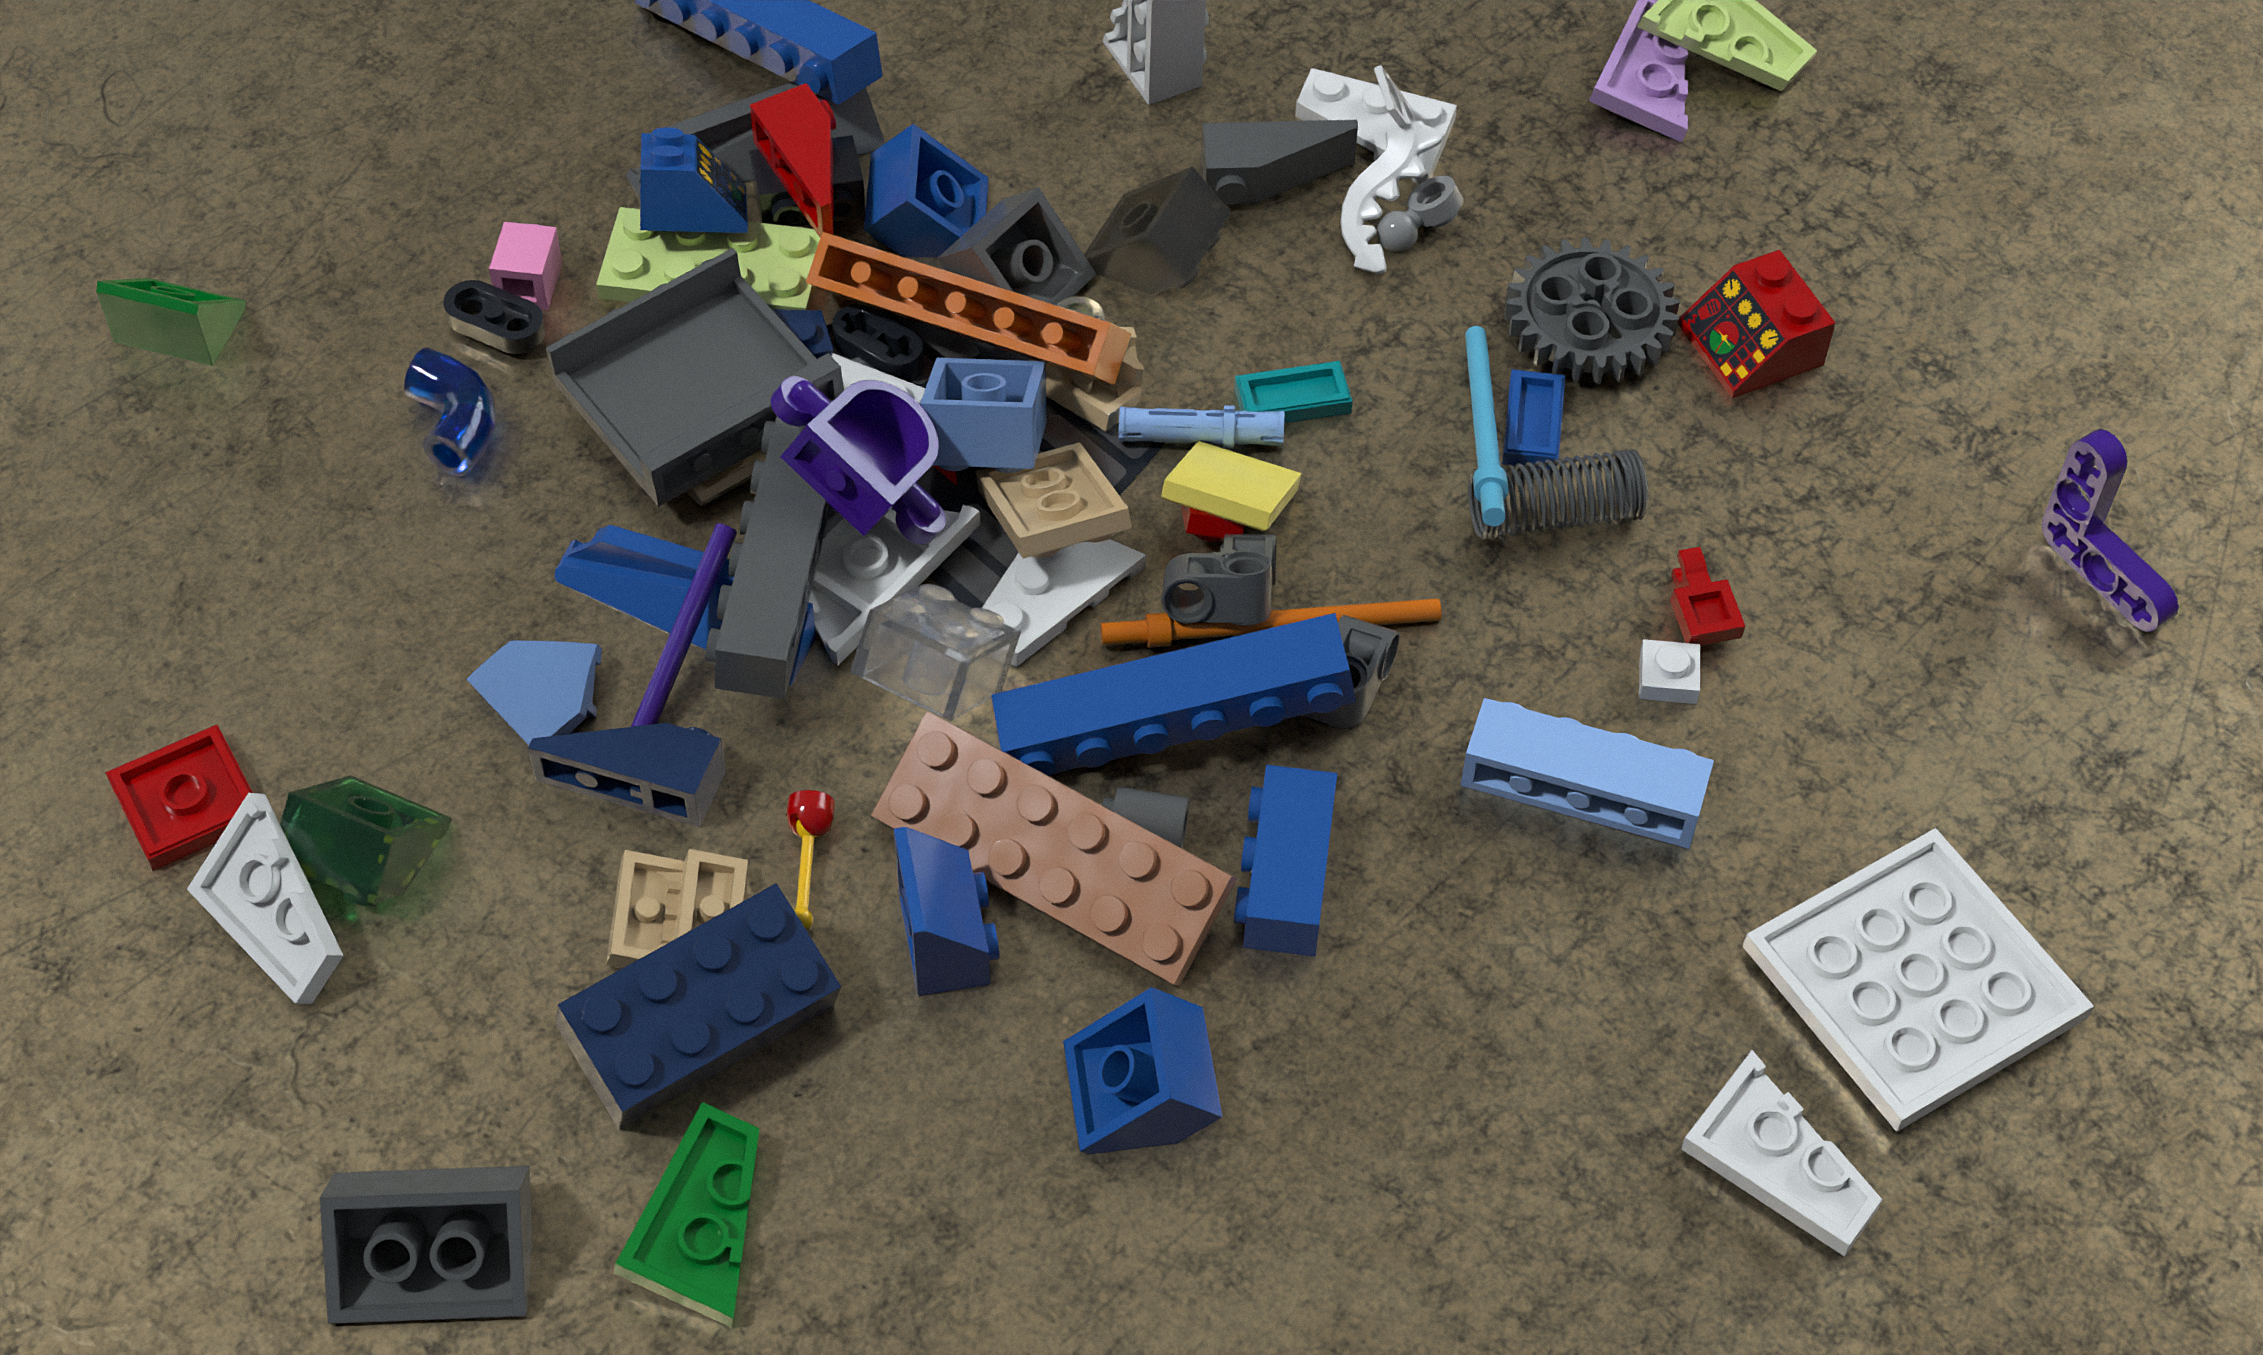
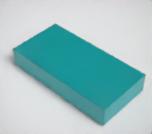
[1234,361,1353,423]

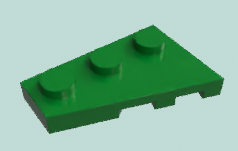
[614,1102,760,1328]

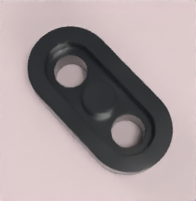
[443,280,546,354]

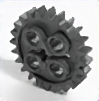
[1504,237,1680,384]

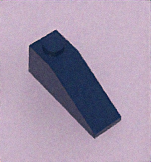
[528,723,726,827]

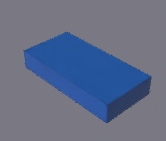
[1502,369,1565,470]

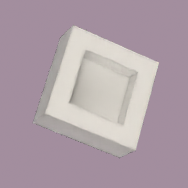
[1639,639,1700,704]

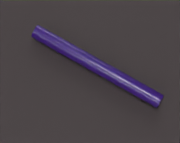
[631,523,737,727]

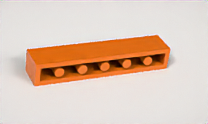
[806,232,1131,385]

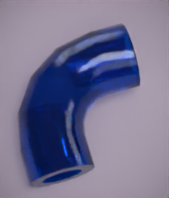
[404,347,496,476]

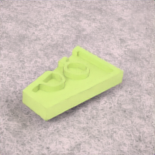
[1637,0,1817,91]

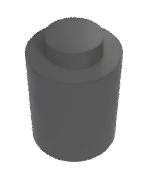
[1103,787,1189,849]

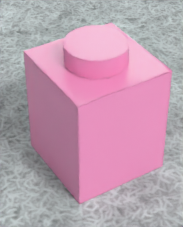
[489,222,563,310]

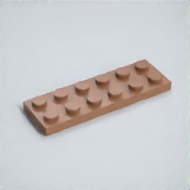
[871,711,1237,986]

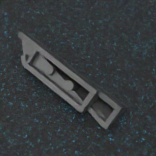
[626,82,885,200]

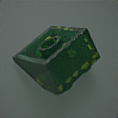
[280,775,452,906]

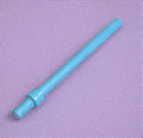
[1465,326,1508,527]

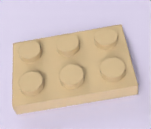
[975,442,1132,559]

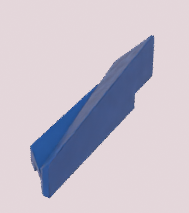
[555,525,816,686]

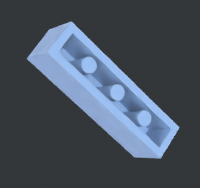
[1460,698,1714,849]

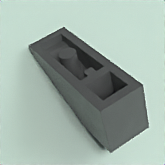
[1201,120,1358,205]

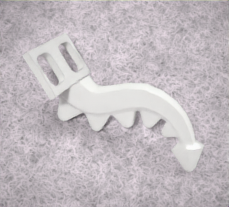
[1340,65,1444,274]

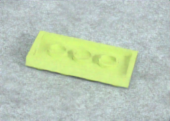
[596,207,820,310]

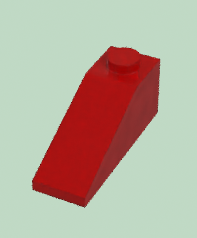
[750,83,836,238]

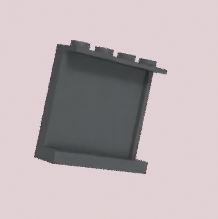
[546,248,844,507]

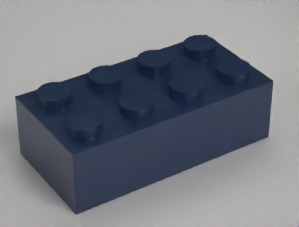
[555,883,841,1130]

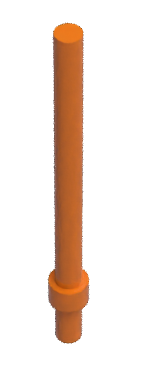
[1100,598,1442,648]

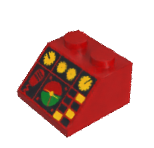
[1678,249,1836,398]

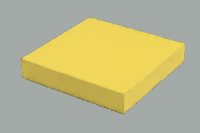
[1161,441,1302,531]

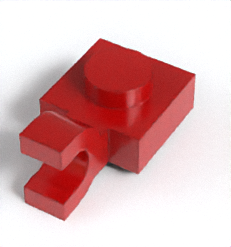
[1670,546,1746,646]

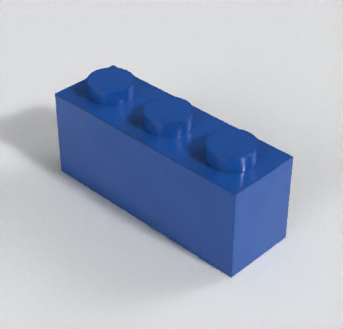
[1234,765,1337,957]

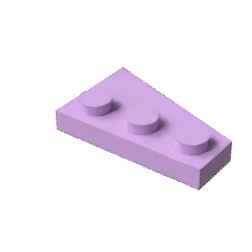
[1589,0,1688,143]

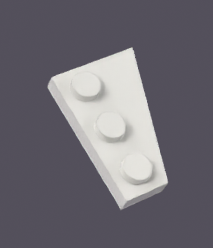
[1295,68,1457,184]
[966,539,1146,667]

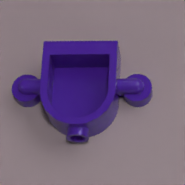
[771,376,946,545]

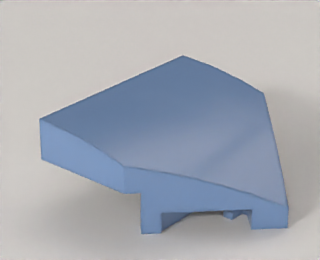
[466,640,602,745]

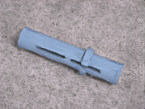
[1119,405,1284,449]

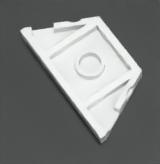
[809,505,981,665]

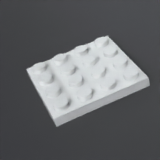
[1742,828,2094,1132]

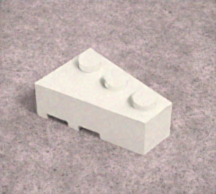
[1102,0,1209,105]

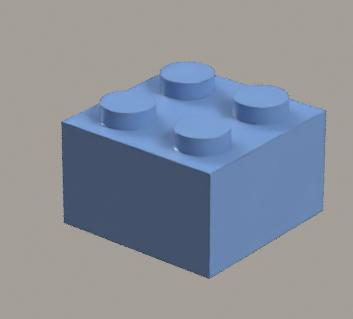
[920,358,1047,473]

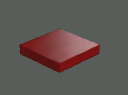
[105,724,253,871]

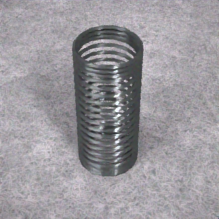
[1468,449,1649,540]

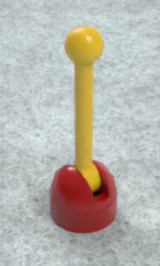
[786,790,835,930]

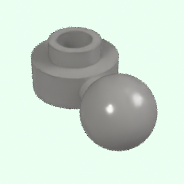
[1377,176,1463,252]

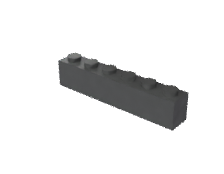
[705,416,832,699]

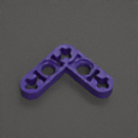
[2041,429,2179,632]

